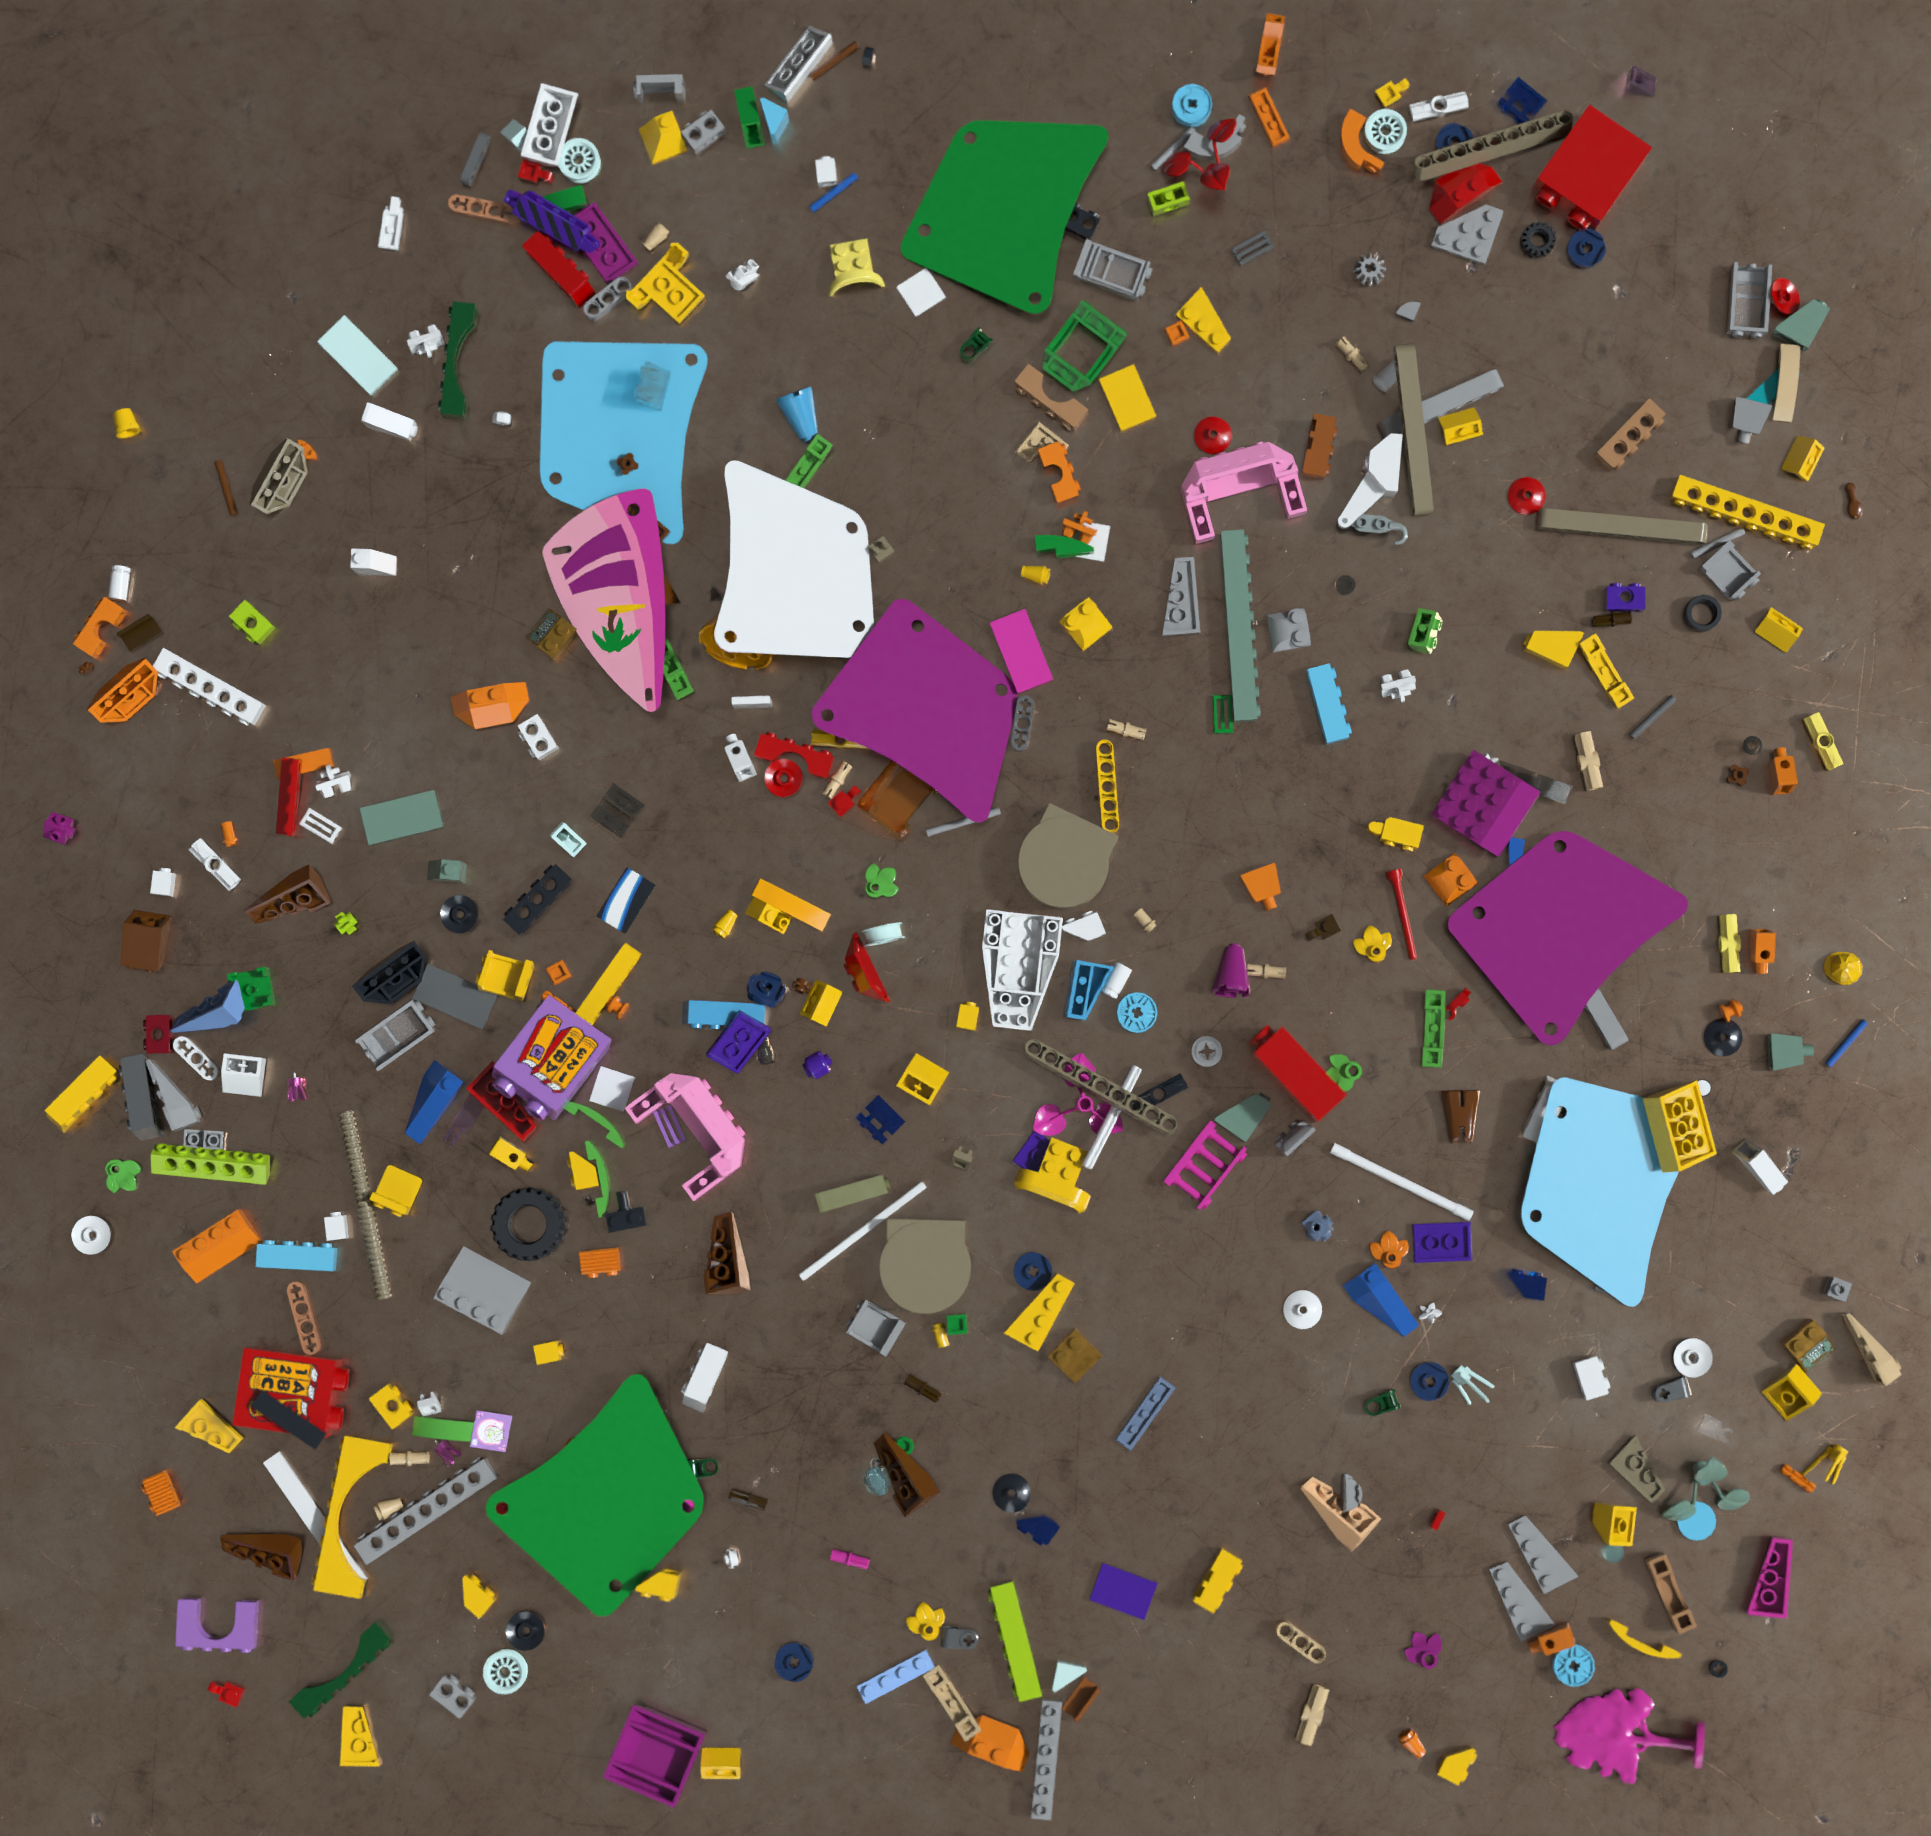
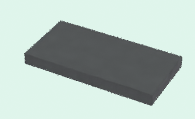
[413,964,498,1030]

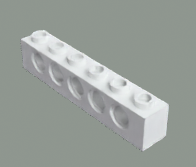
[153,648,266,726]

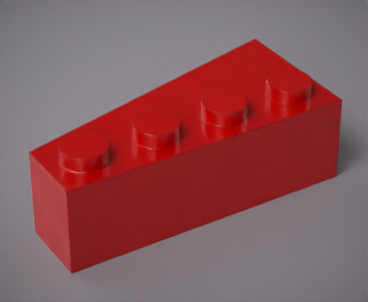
[521,231,596,309]
[466,1060,536,1143]

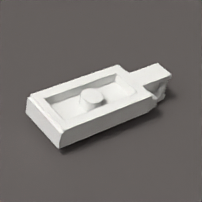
[379,196,404,251]

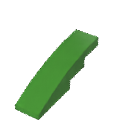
[663,635,694,700]

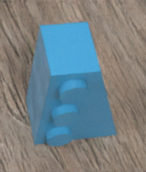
[1063,960,1114,1020]

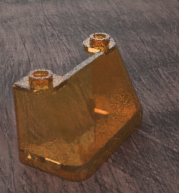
[857,760,939,840]

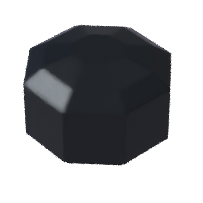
[862,47,876,67]

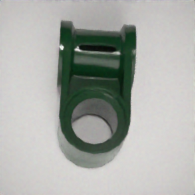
[959,327,994,364]
[1362,1388,1402,1416]
[687,1457,721,1479]

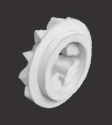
[1192,1036,1222,1067]

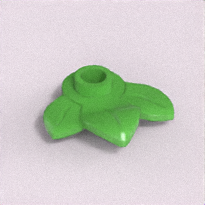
[865,863,899,898]
[1326,1054,1362,1092]
[105,1159,142,1193]

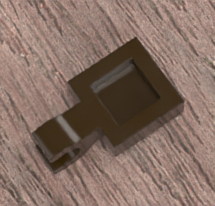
[1305,914,1341,941]

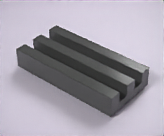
[1232,231,1274,266]

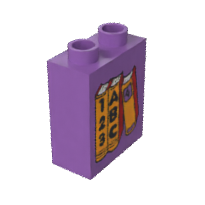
[492,995,612,1121]

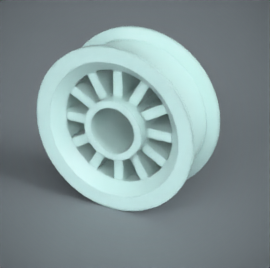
[1364,109,1407,154]
[558,138,601,183]
[861,922,905,947]
[483,1649,528,1694]

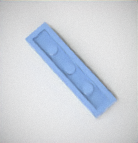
[857,1649,935,1704]

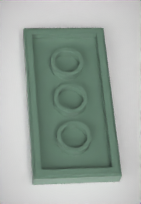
[360,790,444,846]

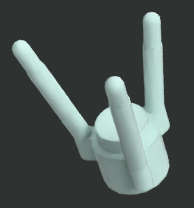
[1451,1365,1494,1405]

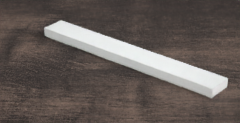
[799,1182,927,1281]
[263,1451,368,1579]

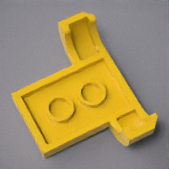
[626,243,705,324]
[1013,1138,1091,1214]

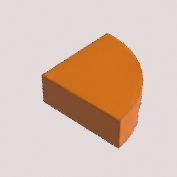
[297,440,317,460]

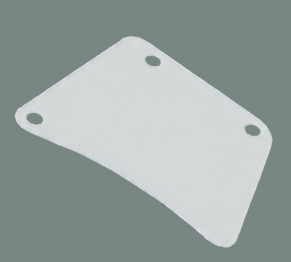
[714,461,874,658]

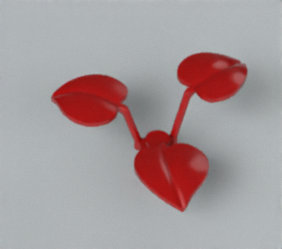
[1161,118,1237,191]

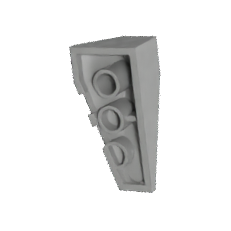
[146,1059,201,1131]

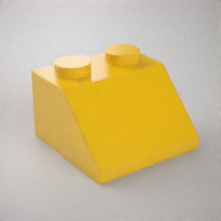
[1761,1364,1822,1421]

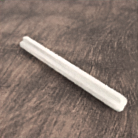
[1082,1065,1141,1169]

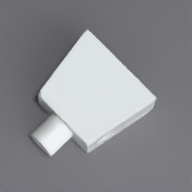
[724,734,757,782]

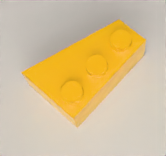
[1191,1547,1243,1614]

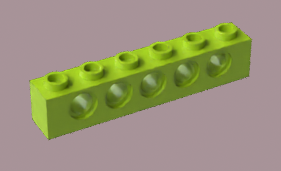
[151,1143,270,1185]

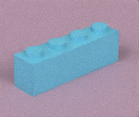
[1306,663,1352,745]
[256,1240,337,1271]

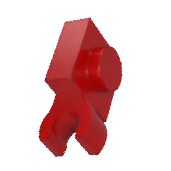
[518,159,554,184]
[828,785,861,817]
[1446,987,1471,1020]
[207,1681,245,1707]

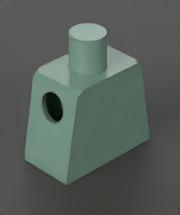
[1767,1034,1814,1071]

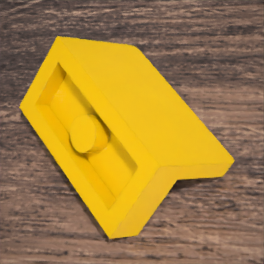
[1438,408,1483,445]
[1781,436,1824,481]
[1755,607,1803,652]
[800,980,842,1026]
[701,1748,741,1779]

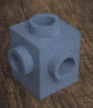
[1302,1211,1335,1242]

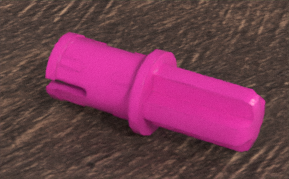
[830,1549,869,1569]

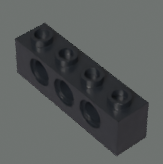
[503,864,574,936]

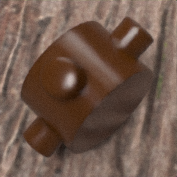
[78,661,93,675]

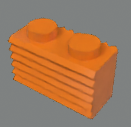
[579,1247,621,1278]
[141,1470,181,1516]

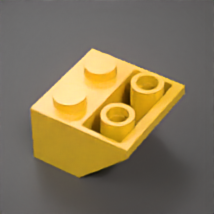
[896,1053,949,1105]
[635,1568,682,1601]

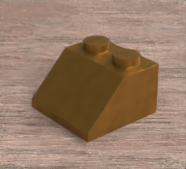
[1048,1329,1102,1383]

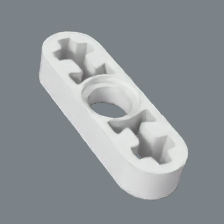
[173,1036,220,1080]

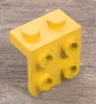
[369,1165,422,1217]

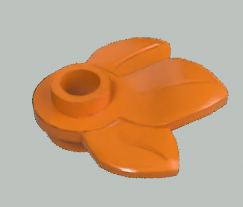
[1370,1231,1409,1269]

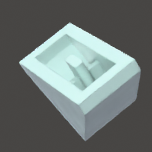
[500,119,528,153]
[550,821,587,857]
[1052,1660,1087,1693]

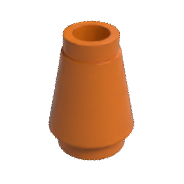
[1399,1729,1426,1759]

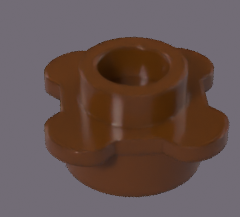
[616,453,639,475]
[1728,764,1749,786]
[792,978,811,995]

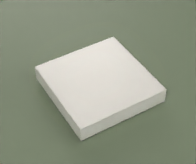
[732,696,772,709]

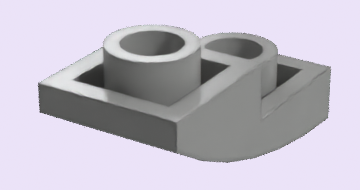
[183,1129,224,1150]

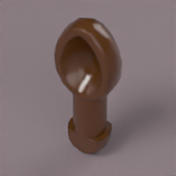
[1846,483,1862,520]

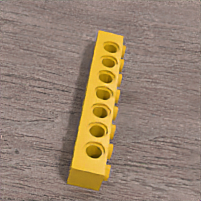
[1669,475,1825,550]

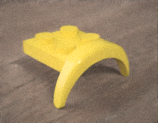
[829,239,885,296]

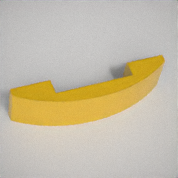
[1579,633,1634,708]
[1607,1618,1682,1658]

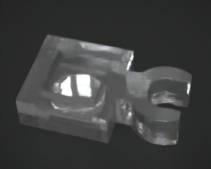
[1696,1413,1734,1443]

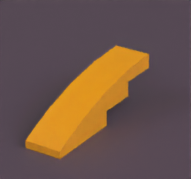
[751,878,831,931]

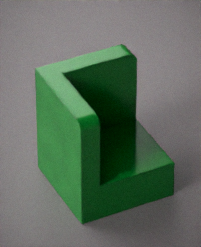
[947,1313,968,1335]

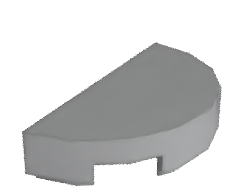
[1341,1473,1362,1512]

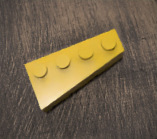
[44,1055,118,1133]

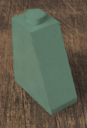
[1771,299,1830,352]
[427,859,467,884]
[1213,1093,1272,1142]

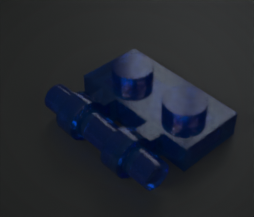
[1497,77,1548,123]
[855,1095,905,1145]

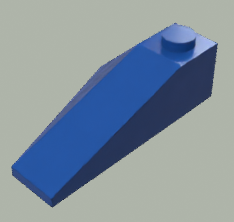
[405,1060,466,1144]
[1342,1263,1419,1337]

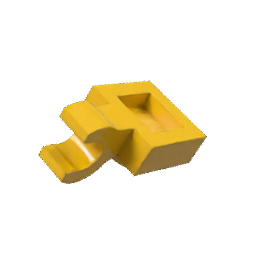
[1375,78,1410,108]

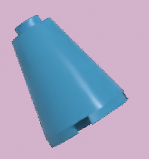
[776,387,818,441]

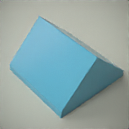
[760,98,789,145]

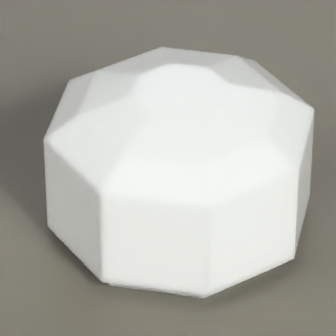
[492,412,511,425]

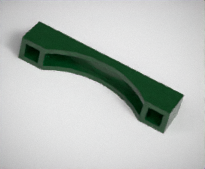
[438,301,478,419]
[289,1620,393,1719]

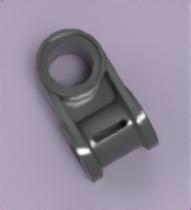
[1652,1376,1692,1403]
[940,1626,978,1650]

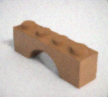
[1014,363,1089,431]
[1644,1552,1697,1634]

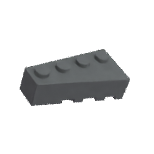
[119,1054,163,1141]

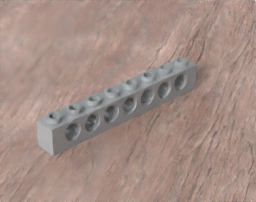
[354,1457,498,1565]

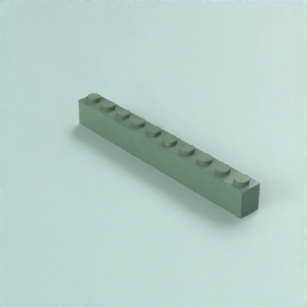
[1220,529,1261,723]

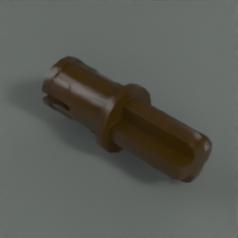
[1593,611,1632,627]
[904,1374,942,1403]
[729,1489,768,1511]

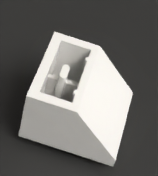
[221,1054,266,1097]

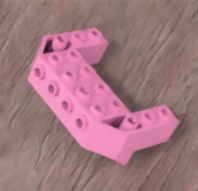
[1180,442,1307,544]
[625,1073,745,1201]

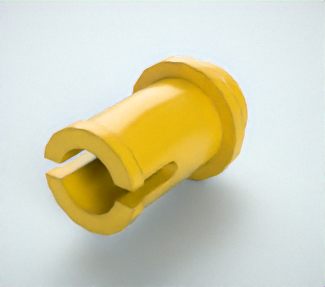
[931,1322,949,1348]

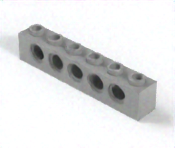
[1031,1697,1062,1820]

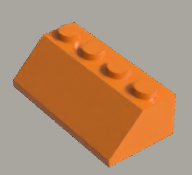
[172,1209,262,1284]

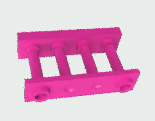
[1163,1120,1247,1210]

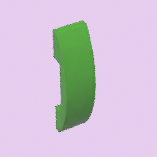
[785,434,833,489]
[1422,989,1446,1068]
[564,1102,625,1148]
[585,1141,610,1217]
[412,1416,474,1442]

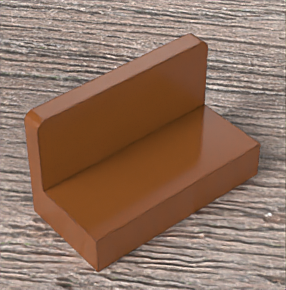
[1062,1677,1100,1722]

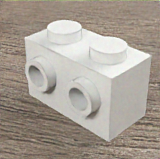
[1572,1355,1610,1400]

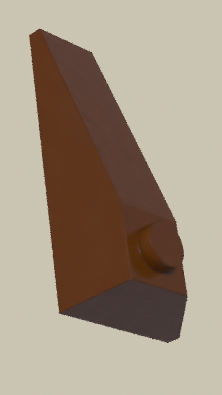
[245,864,331,923]
[704,1212,750,1295]
[874,1433,940,1517]
[220,1534,303,1581]

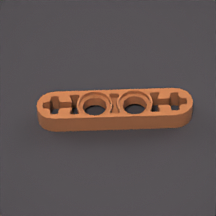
[448,195,521,225]
[287,1281,321,1355]

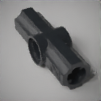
[1131,1073,1188,1110]

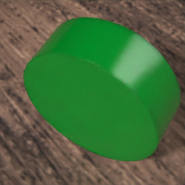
[896,1436,914,1455]

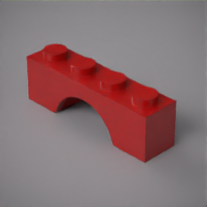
[754,732,835,780]

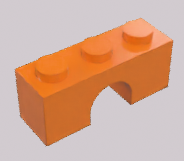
[1037,441,1081,503]
[73,597,128,659]

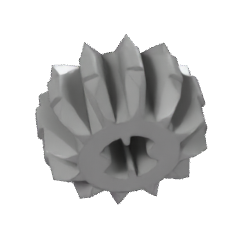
[1353,253,1386,286]

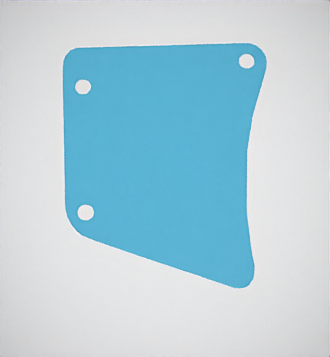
[540,342,708,544]
[1522,1077,1679,1307]

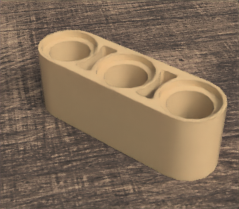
[1275,1620,1326,1663]

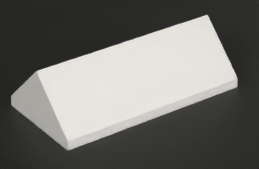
[764,26,833,103]
[521,83,578,166]

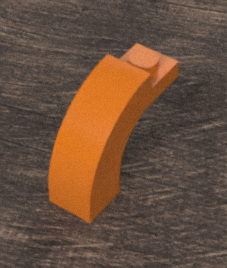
[1256,13,1285,75]
[1340,109,1385,174]

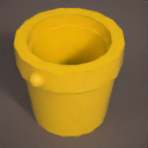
[113,408,140,438]

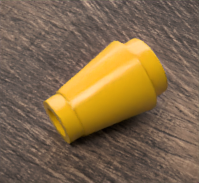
[1021,565,1050,585]
[712,909,738,939]

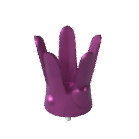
[286,1073,306,1102]
[434,1439,462,1468]

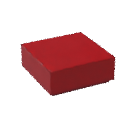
[1429,1509,1446,1531]

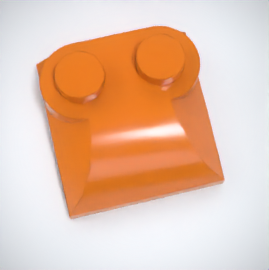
[1424,853,1478,907]

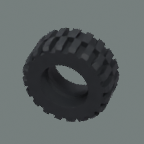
[490,1187,566,1261]

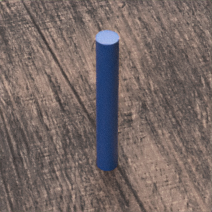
[809,172,858,212]
[1825,1019,1868,1067]

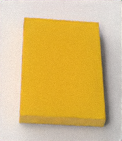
[1099,364,1156,432]

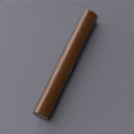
[809,41,859,80]
[214,460,237,516]

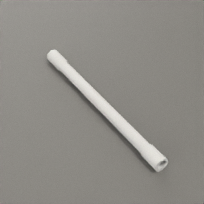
[1330,1143,1474,1221]

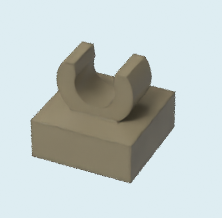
[868,536,895,563]
[950,1146,973,1172]

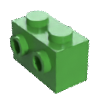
[1408,608,1442,654]

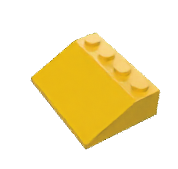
[1643,1080,1717,1173]

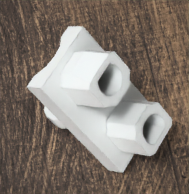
[726,259,759,290]
[407,325,445,357]
[1381,670,1416,703]
[315,764,351,798]

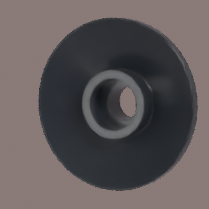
[440,895,479,933]
[1704,1018,1743,1057]
[992,1474,1031,1513]
[506,1611,545,1651]

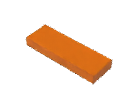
[1248,88,1290,148]
[273,748,334,779]

